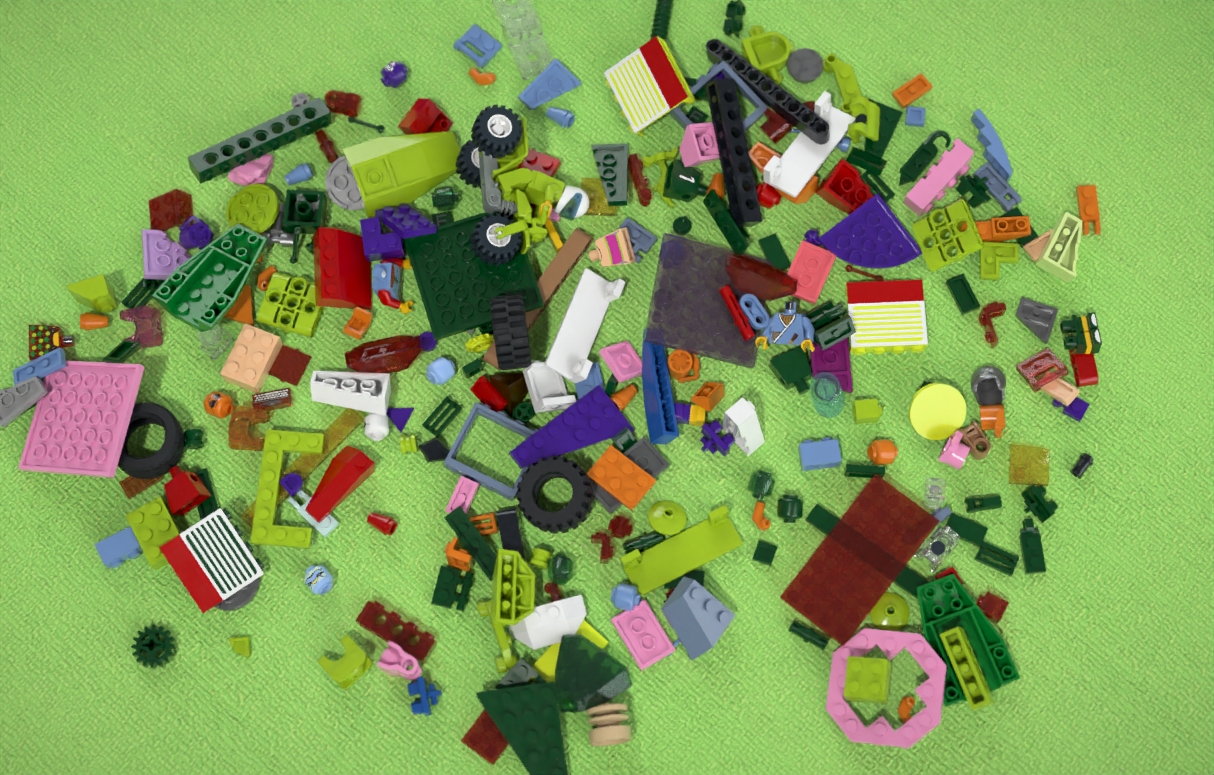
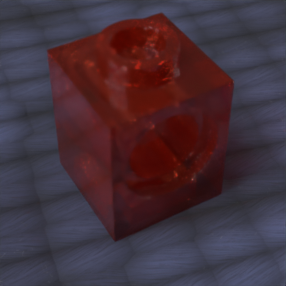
[976,591,1009,623]

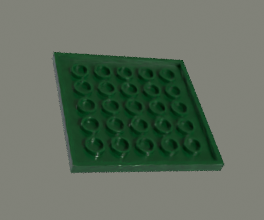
[403,211,544,341]

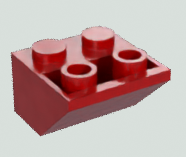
[398,98,453,135]

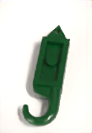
[899,130,951,186]

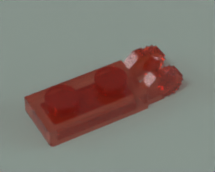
[628,153,652,207]

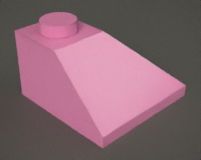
[679,122,720,167]

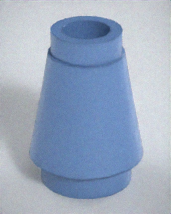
[546,107,575,128]
[284,163,313,186]

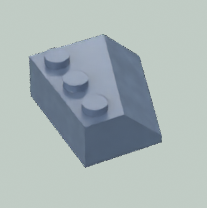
[661,577,735,661]

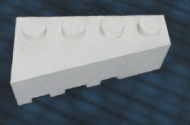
[310,371,391,416]

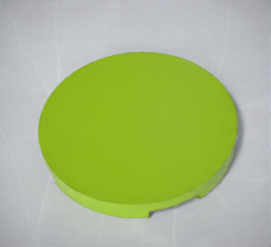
[226,183,280,234]

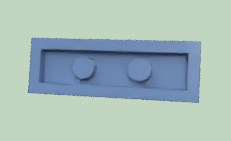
[13,347,66,386]

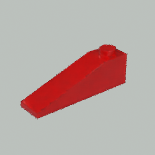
[815,159,873,215]
[305,446,375,523]

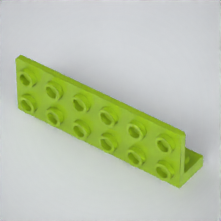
[620,505,743,597]

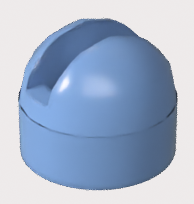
[837,137,851,153]

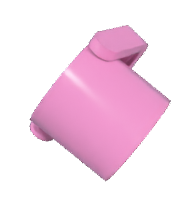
[938,430,970,470]

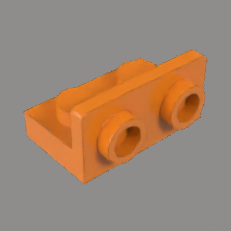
[445,537,473,572]

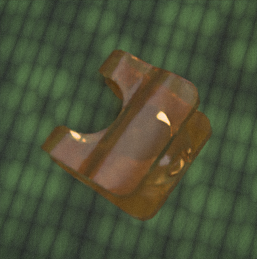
[228,406,270,451]

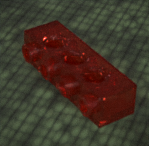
[355,600,437,665]

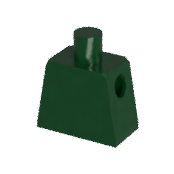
[769,346,812,395]

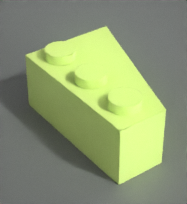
[1035,212,1083,283]

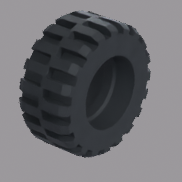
[490,294,532,371]
[516,456,594,534]

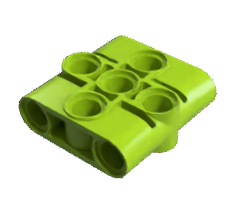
[912,199,984,272]
[257,272,324,338]

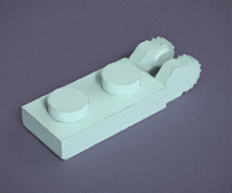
[288,490,339,538]

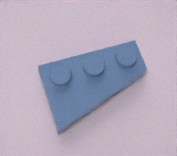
[518,58,582,110]

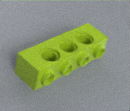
[940,627,995,711]

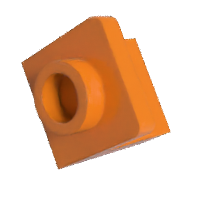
[343,306,372,340]

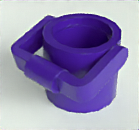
[179,215,214,250]

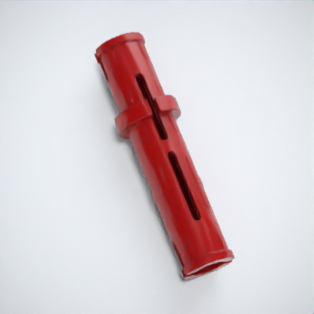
[719,285,755,341]

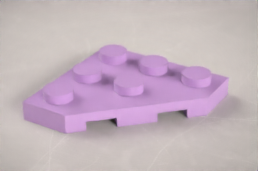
[142,229,191,280]

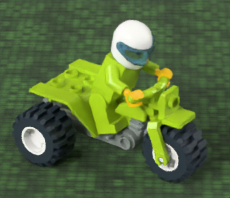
[456,104,590,266]

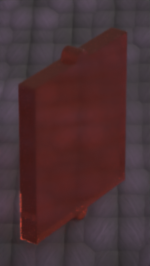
[268,345,312,387]

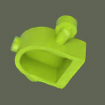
[741,25,794,86]

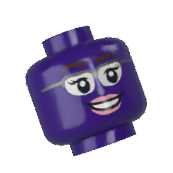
[381,61,408,88]

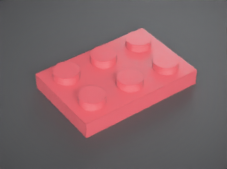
[780,240,836,305]

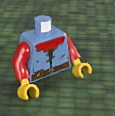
[372,257,414,314]

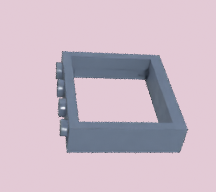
[668,60,768,133]
[443,402,538,501]

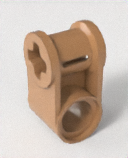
[958,421,991,460]

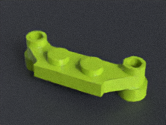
[823,54,862,116]
[476,600,517,674]

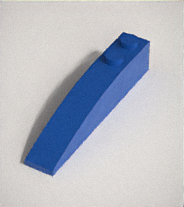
[642,329,679,445]

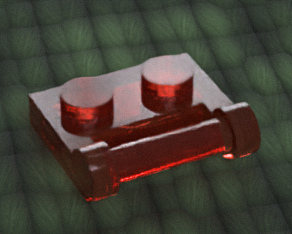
[1016,348,1069,393]

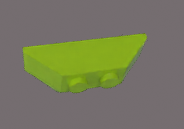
[491,549,535,626]

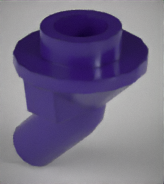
[803,228,823,246]

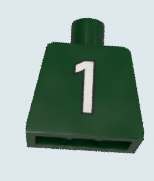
[663,158,708,202]

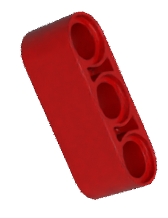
[1067,334,1099,387]

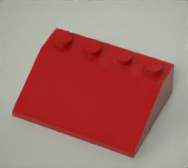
[313,227,372,310]

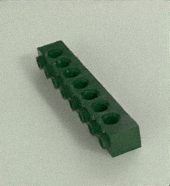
[188,97,331,184]

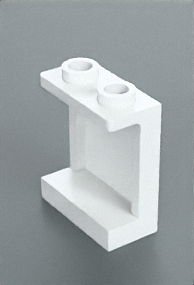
[523,360,577,413]

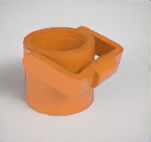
[667,350,700,383]
[979,404,1005,438]

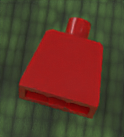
[164,466,211,516]

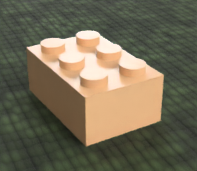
[220,323,283,394]

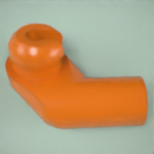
[468,68,496,86]
[897,696,915,725]

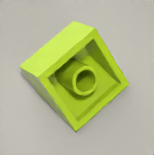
[66,274,118,313]

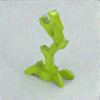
[642,148,679,208]

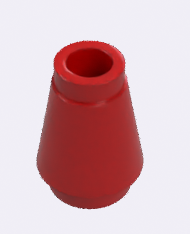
[367,512,397,536]

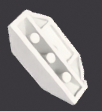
[508,595,587,650]

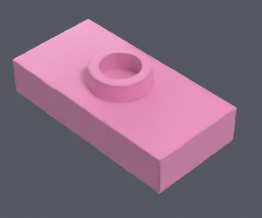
[445,476,480,514]

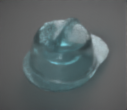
[810,372,845,418]

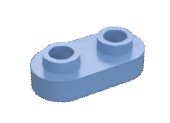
[738,294,770,330]

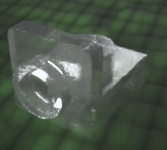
[923,477,946,509]

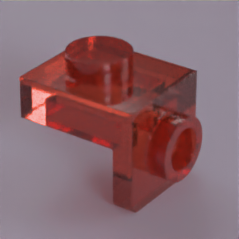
[591,533,614,564]

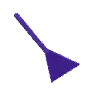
[386,408,414,433]

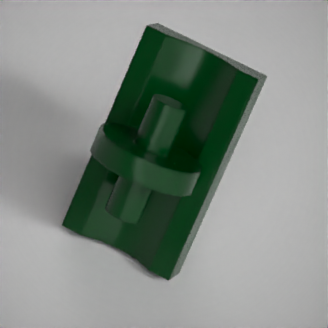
[956,175,991,208]
[1021,484,1058,523]

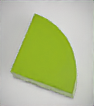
[229,636,250,657]

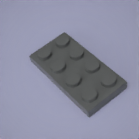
[590,436,670,515]

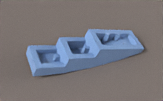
[970,109,1012,182]

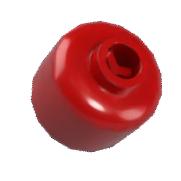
[756,182,782,209]

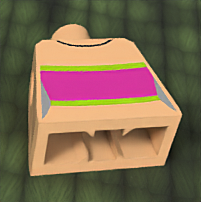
[589,227,636,266]

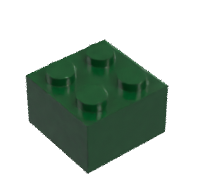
[283,189,327,234]

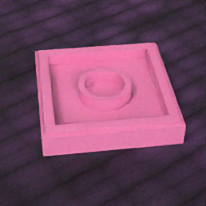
[599,341,642,383]

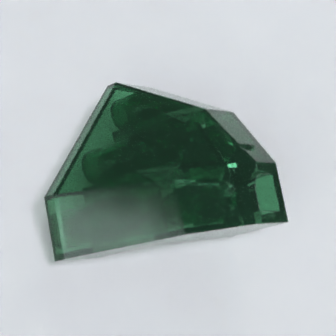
[555,634,632,713]

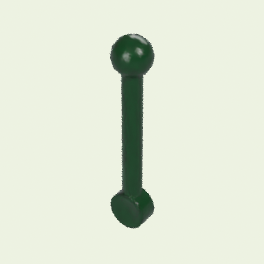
[348,116,384,133]
[290,226,302,264]

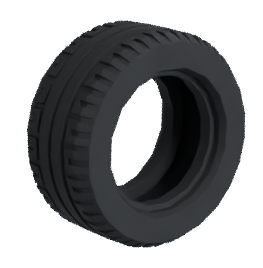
[118,402,185,480]

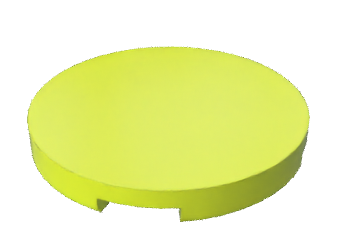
[908,383,966,440]

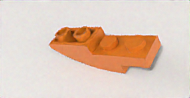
[961,216,1031,242]

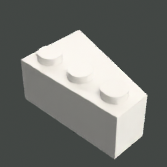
[722,397,765,456]

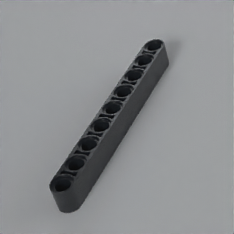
[706,39,830,145]

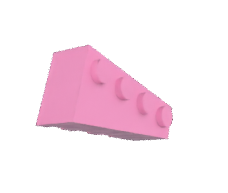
[903,138,974,217]

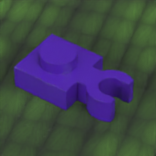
[1052,397,1090,422]

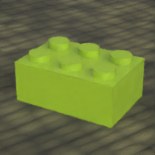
[125,497,181,571]

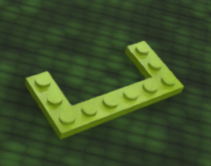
[250,429,325,549]

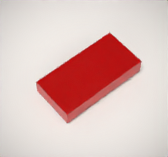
[470,375,508,412]

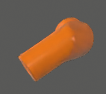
[257,265,277,291]
[752,502,771,530]

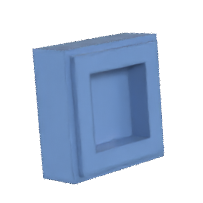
[905,106,925,127]

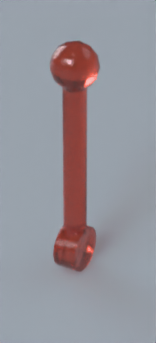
[845,265,884,281]

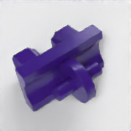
[700,420,735,457]

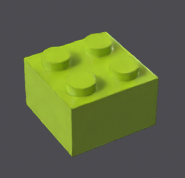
[844,656,891,704]

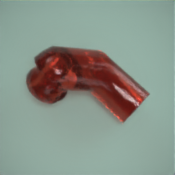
[544,582,563,603]

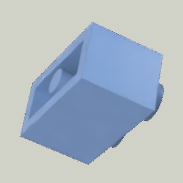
[798,437,842,471]
[94,526,143,569]

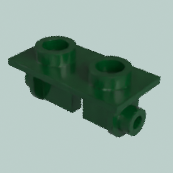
[723,0,746,38]

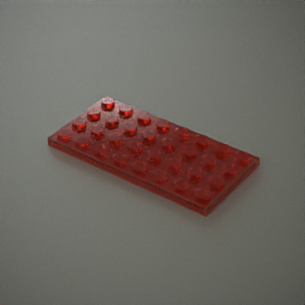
[780,474,939,646]

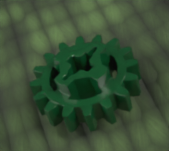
[131,625,176,669]

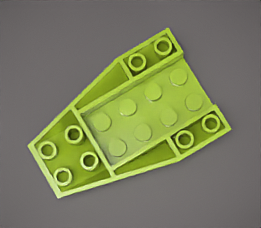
[342,131,460,218]

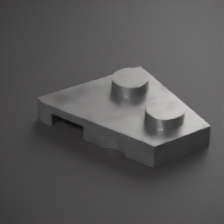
[1015,297,1058,344]

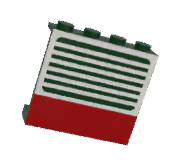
[159,506,264,613]

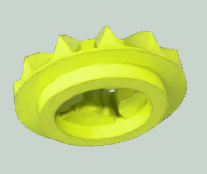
[465,333,494,353]

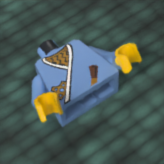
[755,301,815,353]

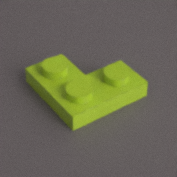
[979,242,1019,280]

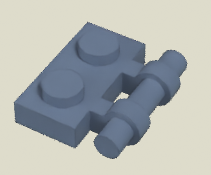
[618,217,657,264]

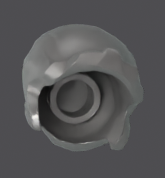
[970,366,1006,406]

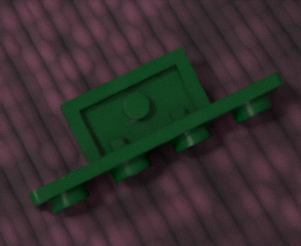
[703,190,749,257]

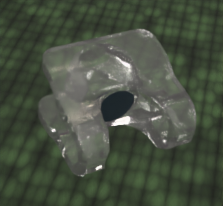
[913,525,960,573]

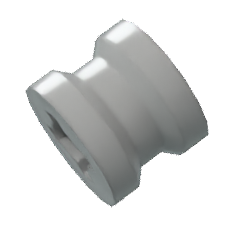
[291,93,310,109]

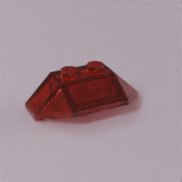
[725,253,797,301]
[345,335,422,374]

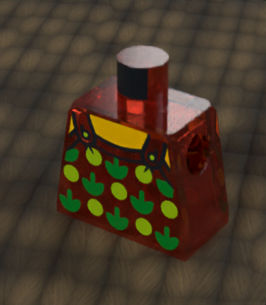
[29,325,75,361]

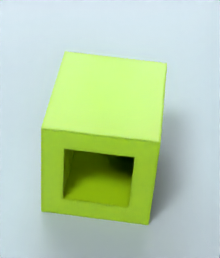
[852,399,882,424]

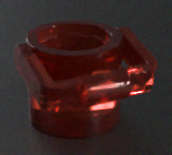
[759,108,792,145]

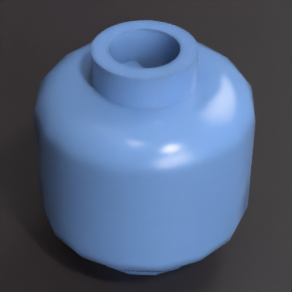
[611,583,641,611]

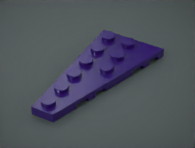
[508,385,634,469]

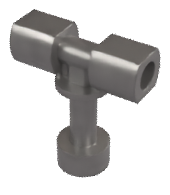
[260,204,295,248]

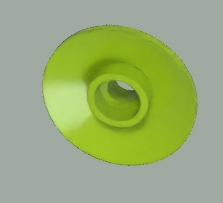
[648,500,687,535]
[870,593,910,631]

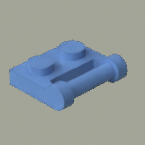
[453,24,502,69]

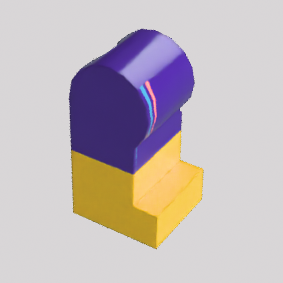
[674,403,706,426]

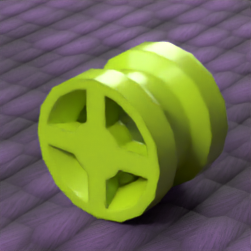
[399,434,418,455]
[529,548,551,570]

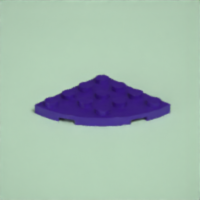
[817,193,922,269]

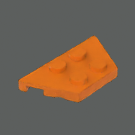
[223,284,254,327]

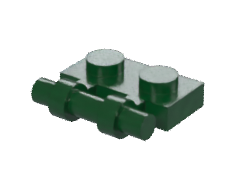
[431,566,474,612]

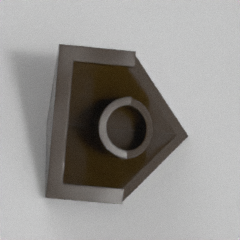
[490,373,529,418]

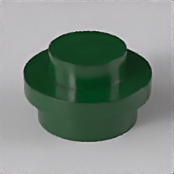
[673,217,691,235]

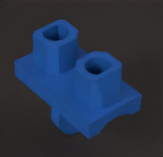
[408,677,442,716]

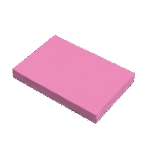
[611,599,675,671]

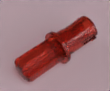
[315,129,339,163]

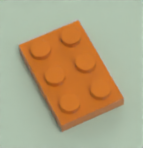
[587,445,656,511]

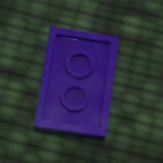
[375,204,437,239]

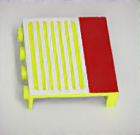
[604,36,696,137]
[844,280,928,355]

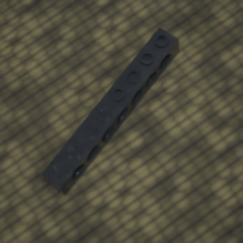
[705,79,762,227]

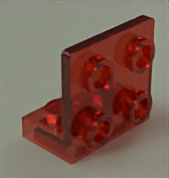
[149,189,194,231]

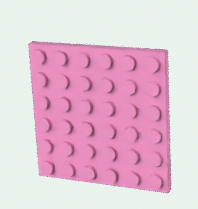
[18,361,145,478]

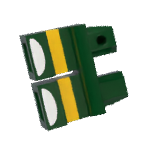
[1060,312,1102,354]

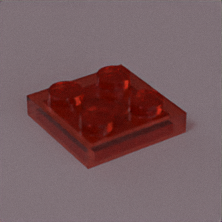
[461,709,509,766]

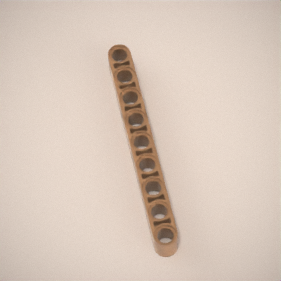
[483,228,593,370]

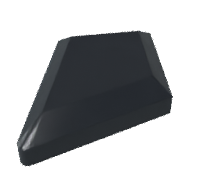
[419,438,456,463]

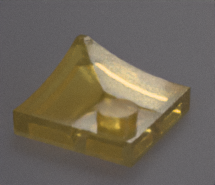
[581,178,618,216]
[1008,444,1049,486]

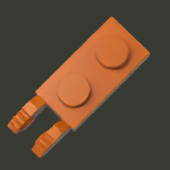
[1076,185,1101,235]

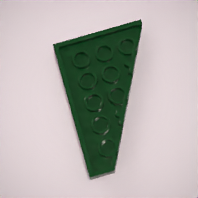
[476,681,568,775]

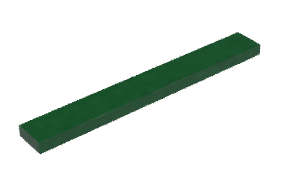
[805,504,929,600]

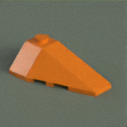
[748,142,818,204]

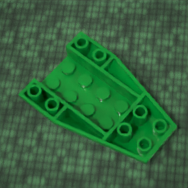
[152,223,268,332]
[916,574,1020,707]

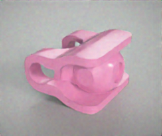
[228,153,274,186]
[376,641,422,681]

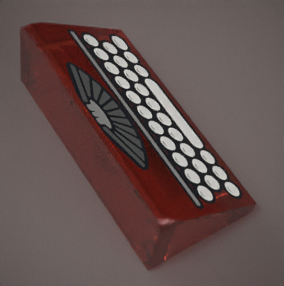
[252,388,293,414]

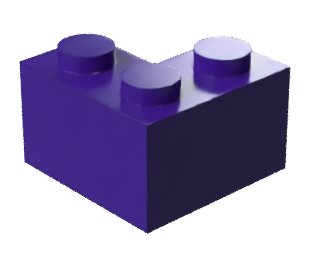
[360,217,405,262]

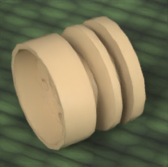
[586,703,632,746]

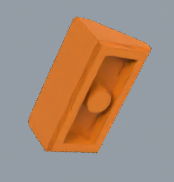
[691,382,725,411]

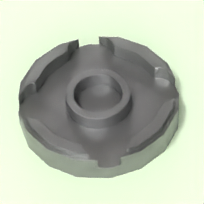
[787,48,824,84]

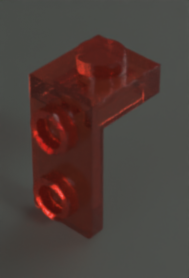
[978,302,1007,348]

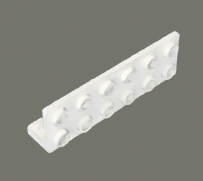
[763,91,855,198]
[544,268,625,383]

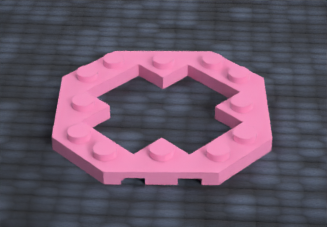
[826,628,947,749]

